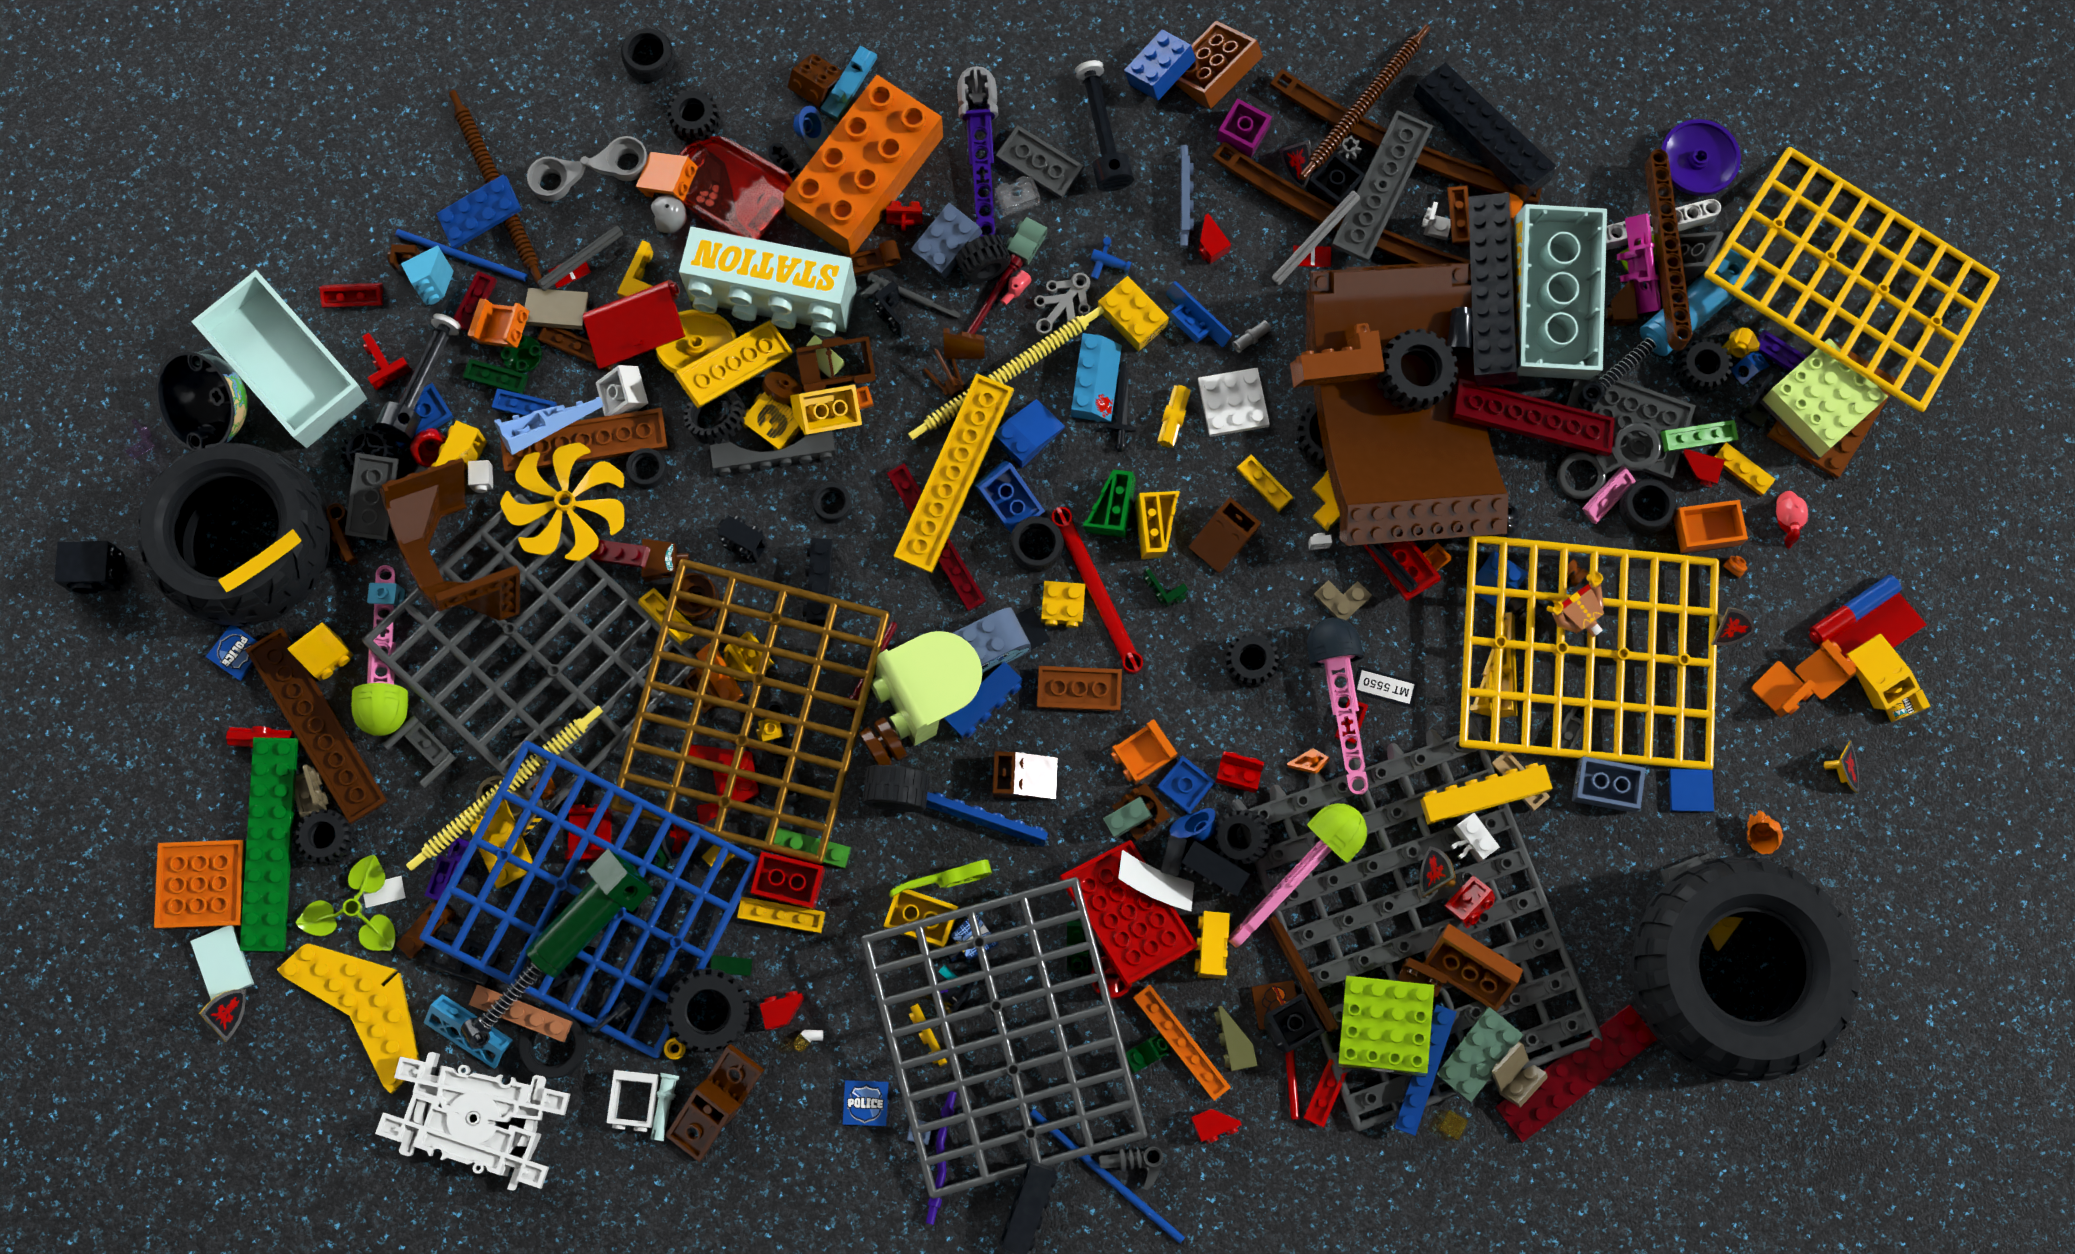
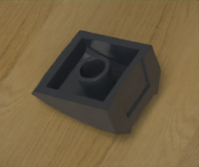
[1264,992,1326,1053]

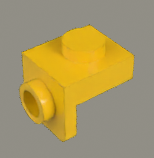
[756,719,783,744]

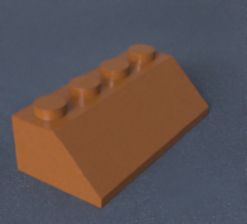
[1423,923,1523,1012]

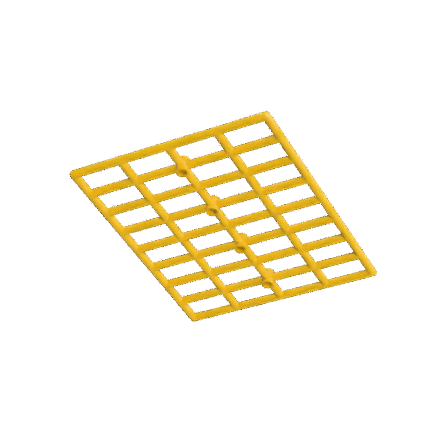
[1704,147,2000,412]
[1459,535,1719,770]

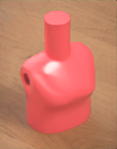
[1000,270,1031,306]

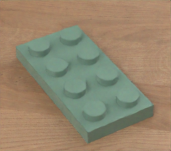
[1436,1007,1523,1103]

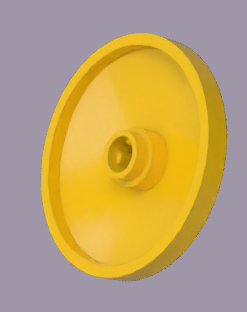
[655,310,736,374]

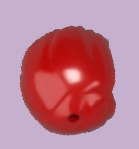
[410,428,447,467]

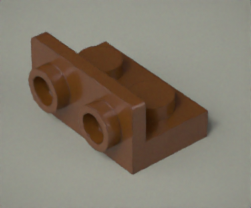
[1397,957,1449,997]

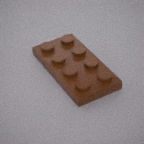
[1037,666,1122,712]

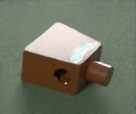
[642,539,690,582]

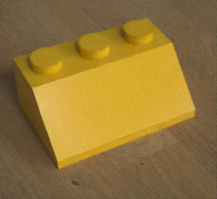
[790,385,862,435]

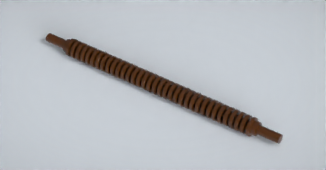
[1299,24,1431,180]
[449,90,542,286]

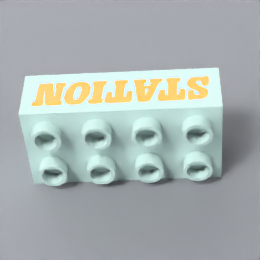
[1513,204,1607,380]
[679,226,857,337]

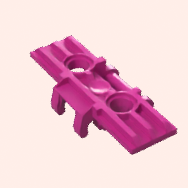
[1617,213,1661,314]

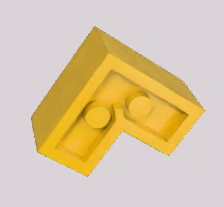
[1312,470,1340,531]

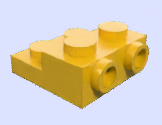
[1041,581,1085,628]

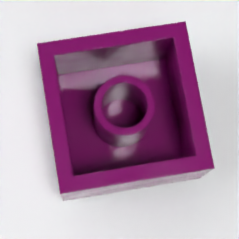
[1217,98,1272,158]

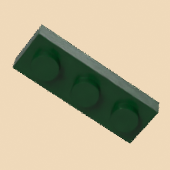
[463,359,529,394]

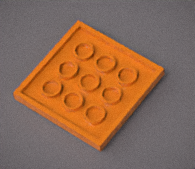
[154,840,246,929]

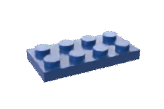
[436,174,522,249]

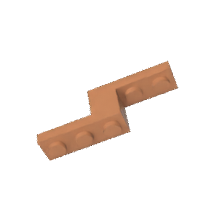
[469,984,573,1042]

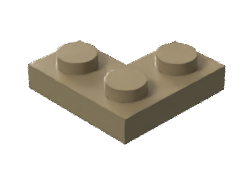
[1313,580,1372,621]

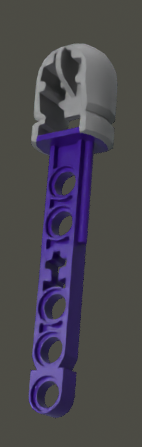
[957,66,998,237]

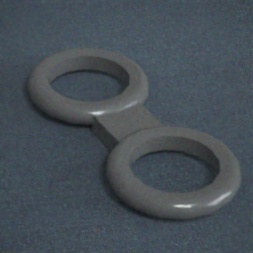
[1557,423,1662,500]

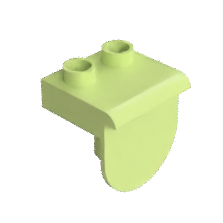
[871,631,982,746]

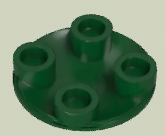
[501,334,542,373]

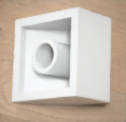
[596,365,648,416]

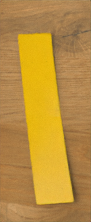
[218,529,301,592]

